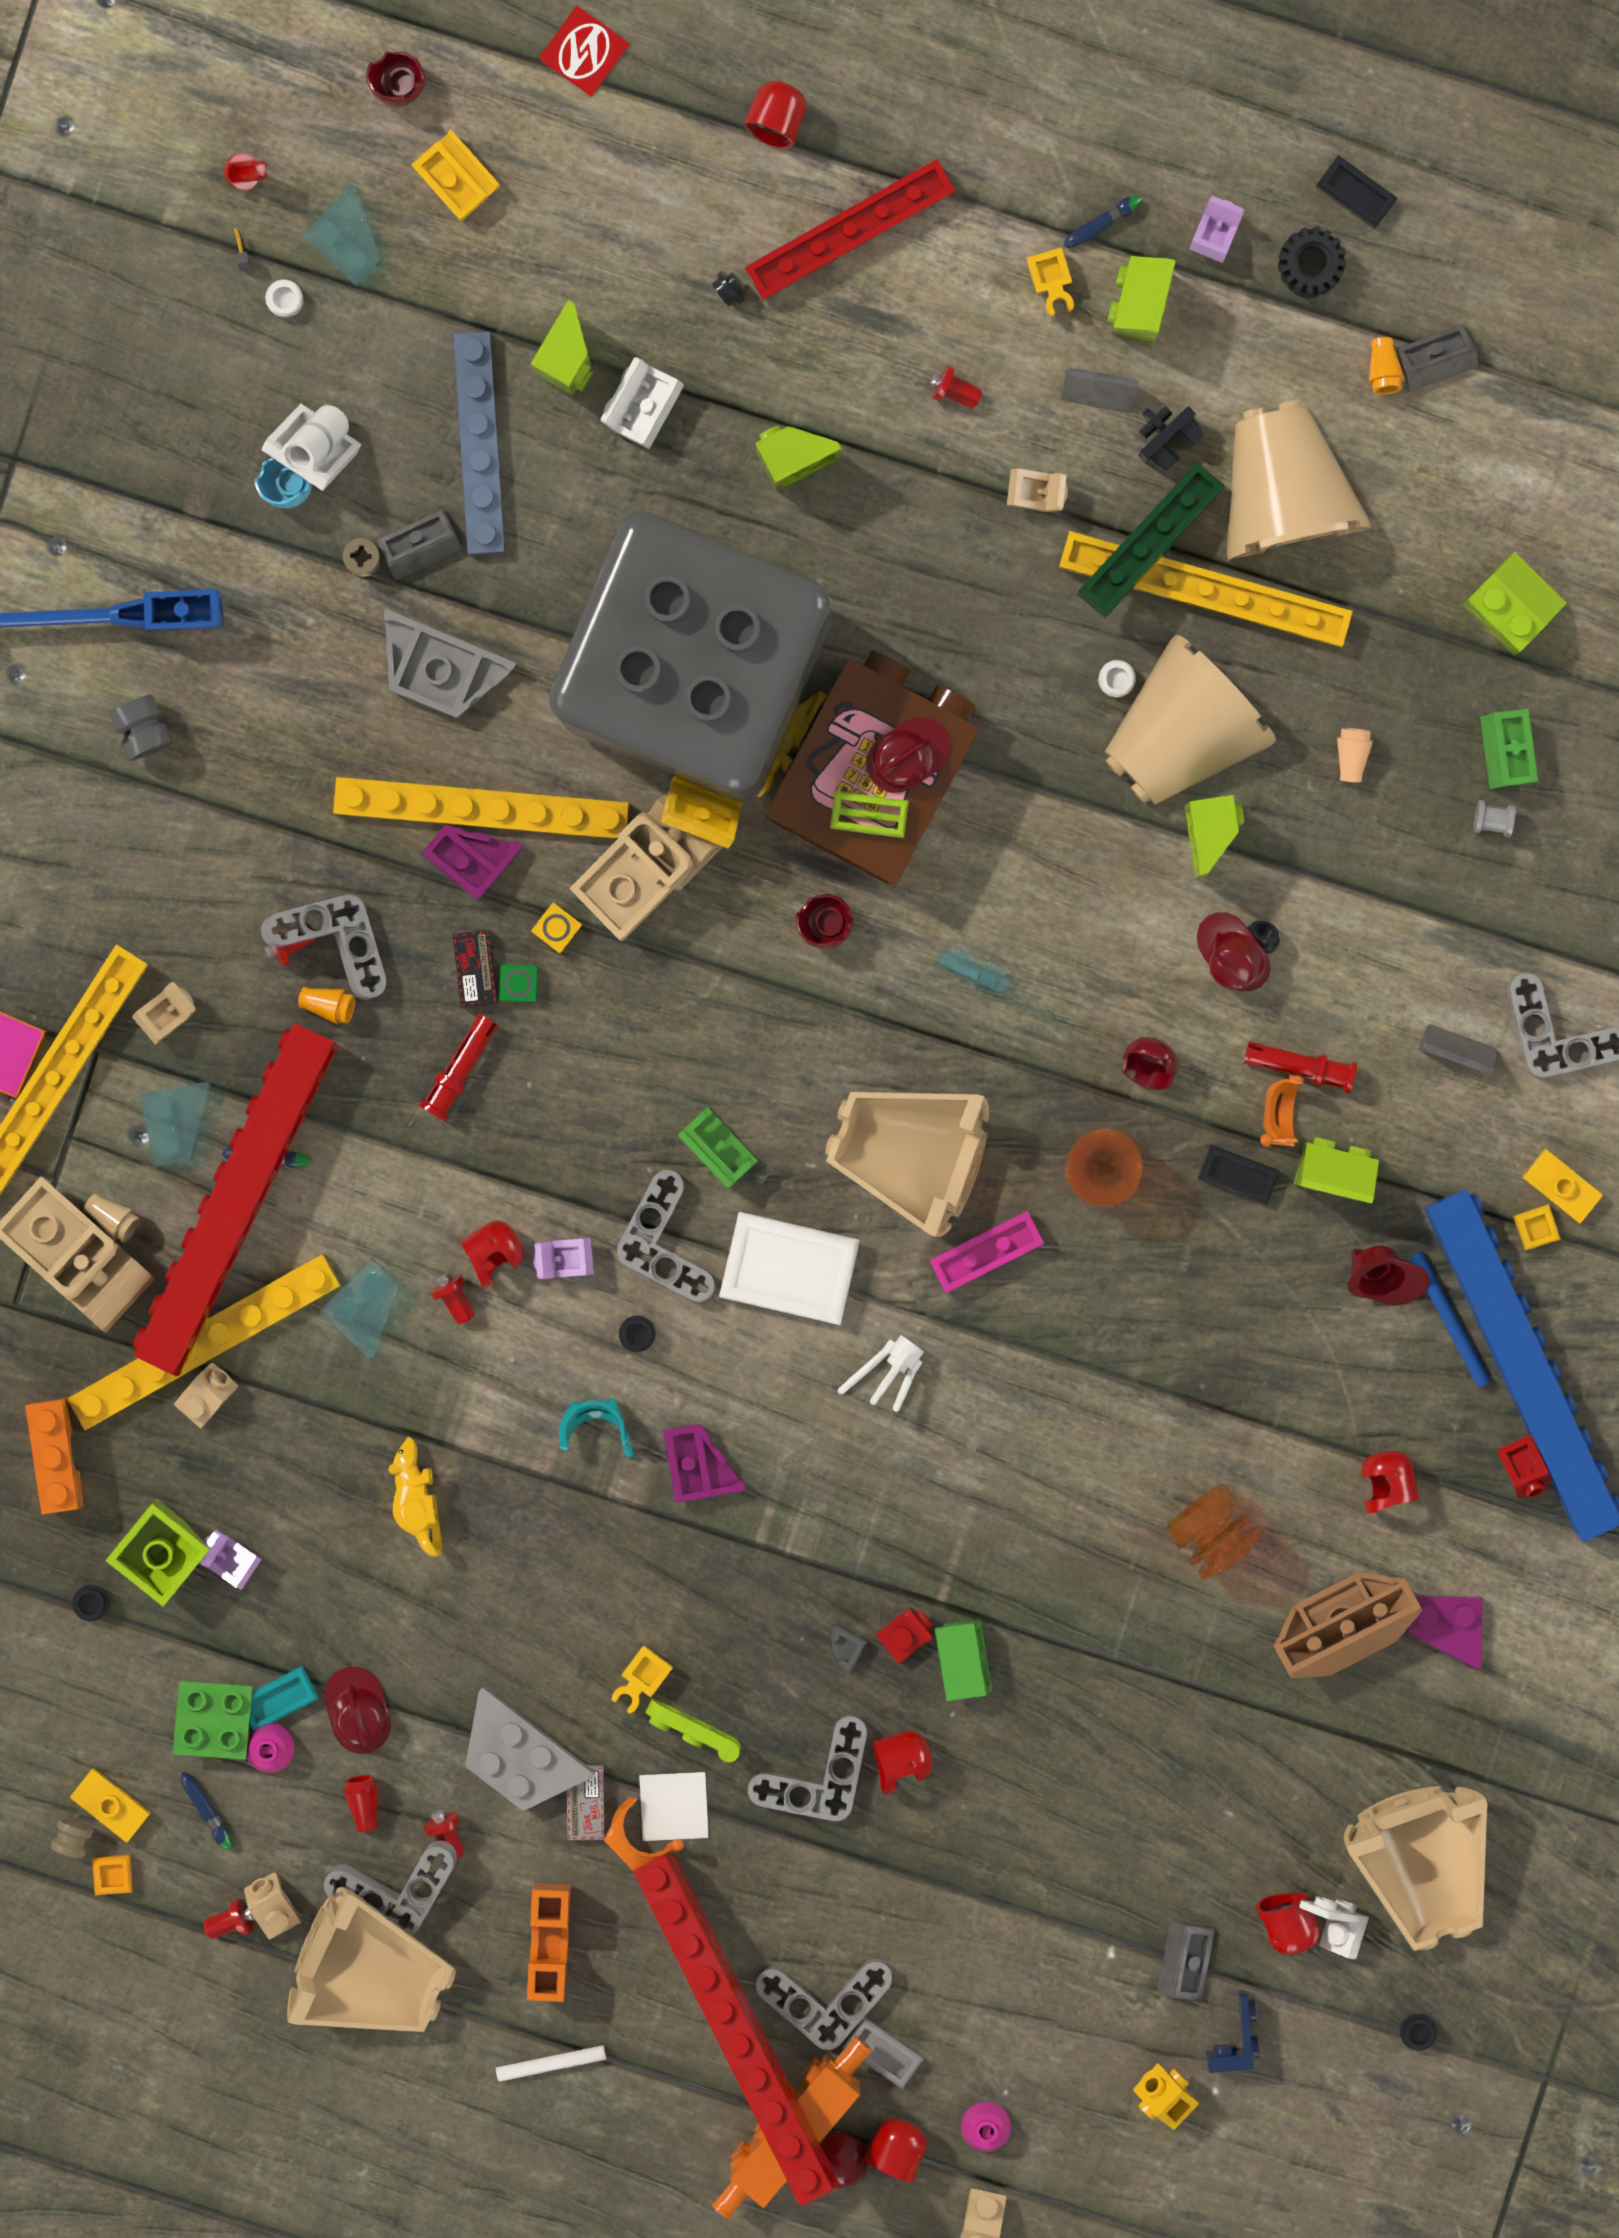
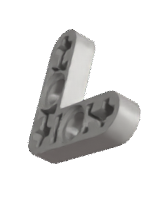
[261,895,386,1000]
[1508,973,1619,1077]
[617,1170,715,1302]
[748,1714,867,1821]
[324,1841,457,1936]
[756,1958,892,2050]

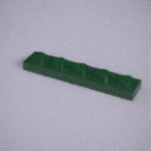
[1077,462,1225,618]

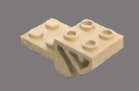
[569,790,723,941]
[0,1176,155,1333]

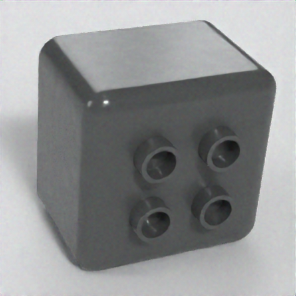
[549,512,832,801]

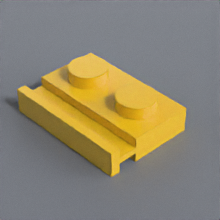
[411,130,500,222]
[661,775,743,849]

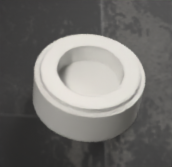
[265,280,303,318]
[1098,660,1136,698]

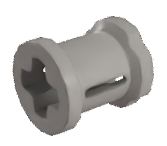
[1473,800,1516,838]

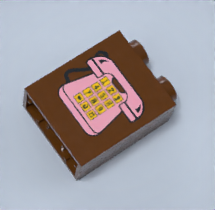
[765,650,980,888]

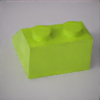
[1107,256,1176,344]
[531,300,593,397]
[755,425,842,492]
[1462,552,1567,656]
[1185,795,1244,878]
[1293,1137,1379,1204]
[105,1498,210,1607]

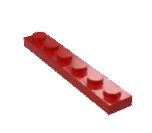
[745,159,955,301]

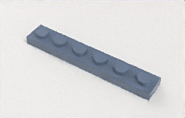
[453,331,505,555]

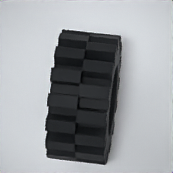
[1278,227,1346,298]

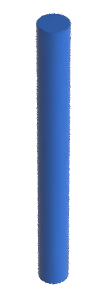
[1409,1251,1491,1387]

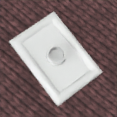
[719,1212,860,1326]

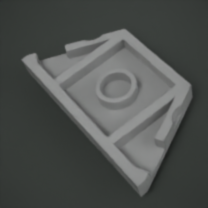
[384,609,517,719]
[465,1686,596,1811]

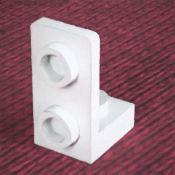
[1299,1896,1369,1959]

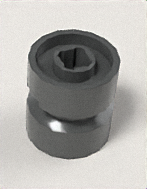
[109,695,173,761]

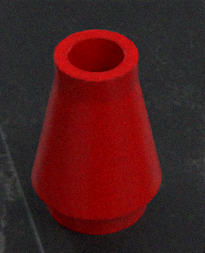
[342,1774,379,1832]

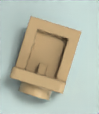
[1007,468,1068,512]
[132,982,196,1045]
[174,1363,238,1429]
[244,1873,301,1940]
[960,2188,1007,2238]

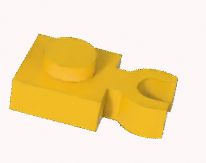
[1026,247,1074,318]
[611,1645,673,1714]

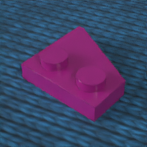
[421,825,523,901]
[662,1424,745,1503]
[1407,1595,1483,1669]

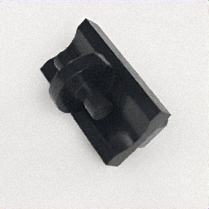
[1138,406,1205,473]

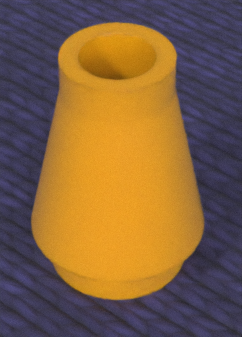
[1368,337,1405,395]
[298,987,355,1025]

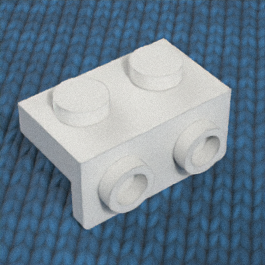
[601,357,684,449]

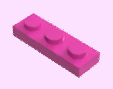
[929,1211,1044,1293]

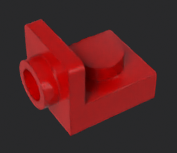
[1497,1435,1551,1499]
[876,1606,934,1664]

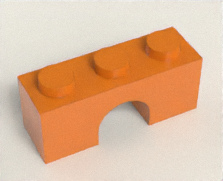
[25,1397,85,1515]
[527,1883,571,2002]

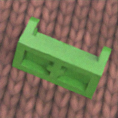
[1480,709,1538,790]
[678,1107,758,1188]
[935,1618,992,1701]

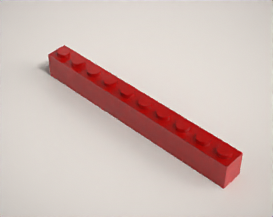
[133,1023,339,1376]
[633,1854,842,2206]

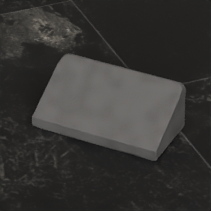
[1395,324,1478,391]
[1061,368,1139,412]
[377,509,462,580]
[1419,1024,1496,1075]
[1157,1920,1215,2001]

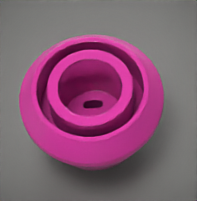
[246,1723,295,1773]
[961,2102,1011,2152]

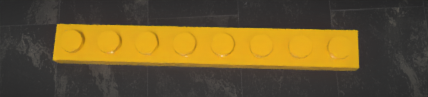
[1059,531,1353,648]
[333,777,629,839]
[0,944,149,1196]
[67,1254,341,1430]

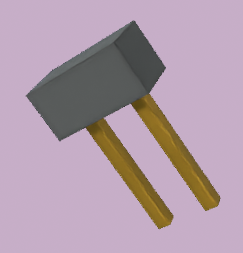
[234,228,252,271]

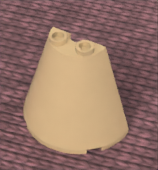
[1226,400,1372,561]
[1105,634,1276,805]
[825,1092,989,1237]
[1344,1786,1487,1951]
[287,1887,456,2032]

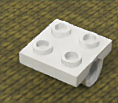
[262,404,362,491]

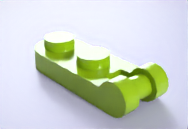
[645,1699,741,1763]

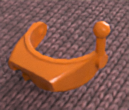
[1260,1076,1304,1147]
[604,1796,684,1871]

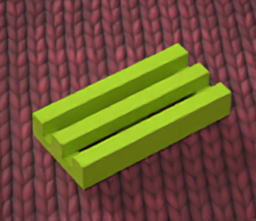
[830,791,909,838]

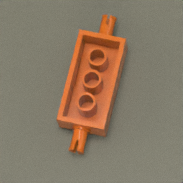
[712,2035,873,2220]

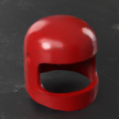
[744,81,806,149]
[459,1220,524,1290]
[1361,1451,1419,1514]
[872,1730,933,1795]
[1256,1892,1320,1956]
[864,2118,927,2184]

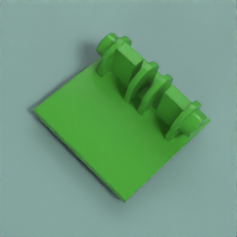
[172,1681,253,1760]

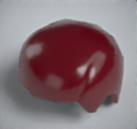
[366,51,426,107]
[795,893,854,950]
[1122,1037,1178,1090]
[820,2131,870,2188]

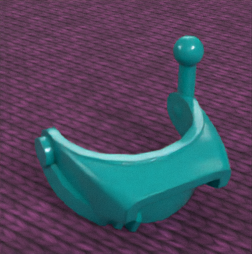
[559,1398,636,1458]

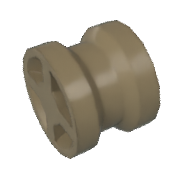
[343,538,382,577]
[50,1818,94,1859]

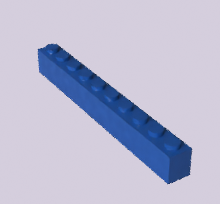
[1423,1189,1619,1542]

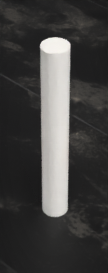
[496,2045,607,2082]

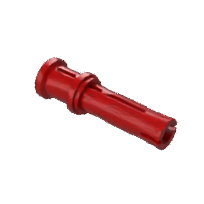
[418,1013,499,1122]
[1243,1041,1358,1094]

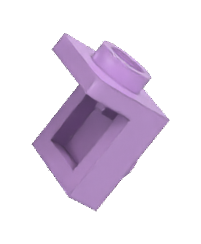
[1189,196,1245,263]
[533,1238,594,1279]
[199,1530,262,1590]

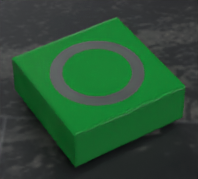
[499,964,538,1002]

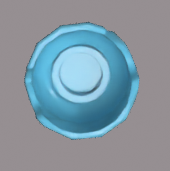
[254,457,313,509]

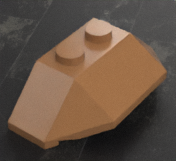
[1273,1572,1422,1678]

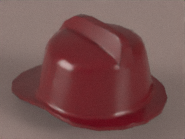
[866,717,950,793]
[1197,912,1271,992]
[1347,1245,1430,1305]
[324,1666,391,1754]

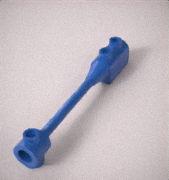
[0,589,224,632]

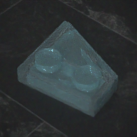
[303,184,382,288]
[937,946,1011,994]
[140,1081,212,1167]
[320,1258,398,1361]

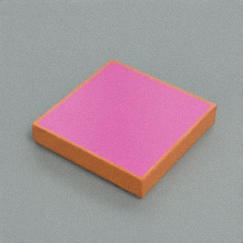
[0,1011,47,1099]

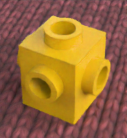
[1132,2063,1200,2130]

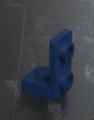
[1206,1990,1259,2073]

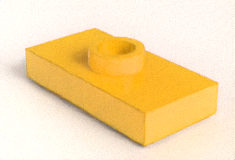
[1521,1149,1603,1224]
[70,1767,151,1843]

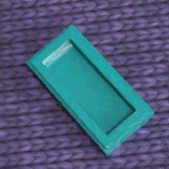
[249,1665,320,1731]

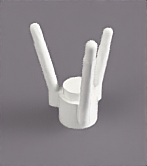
[838,1335,924,1412]

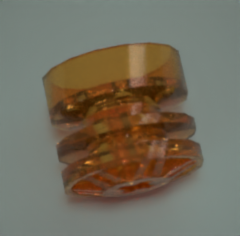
[1065,1127,1144,1207]
[1164,1483,1263,1580]

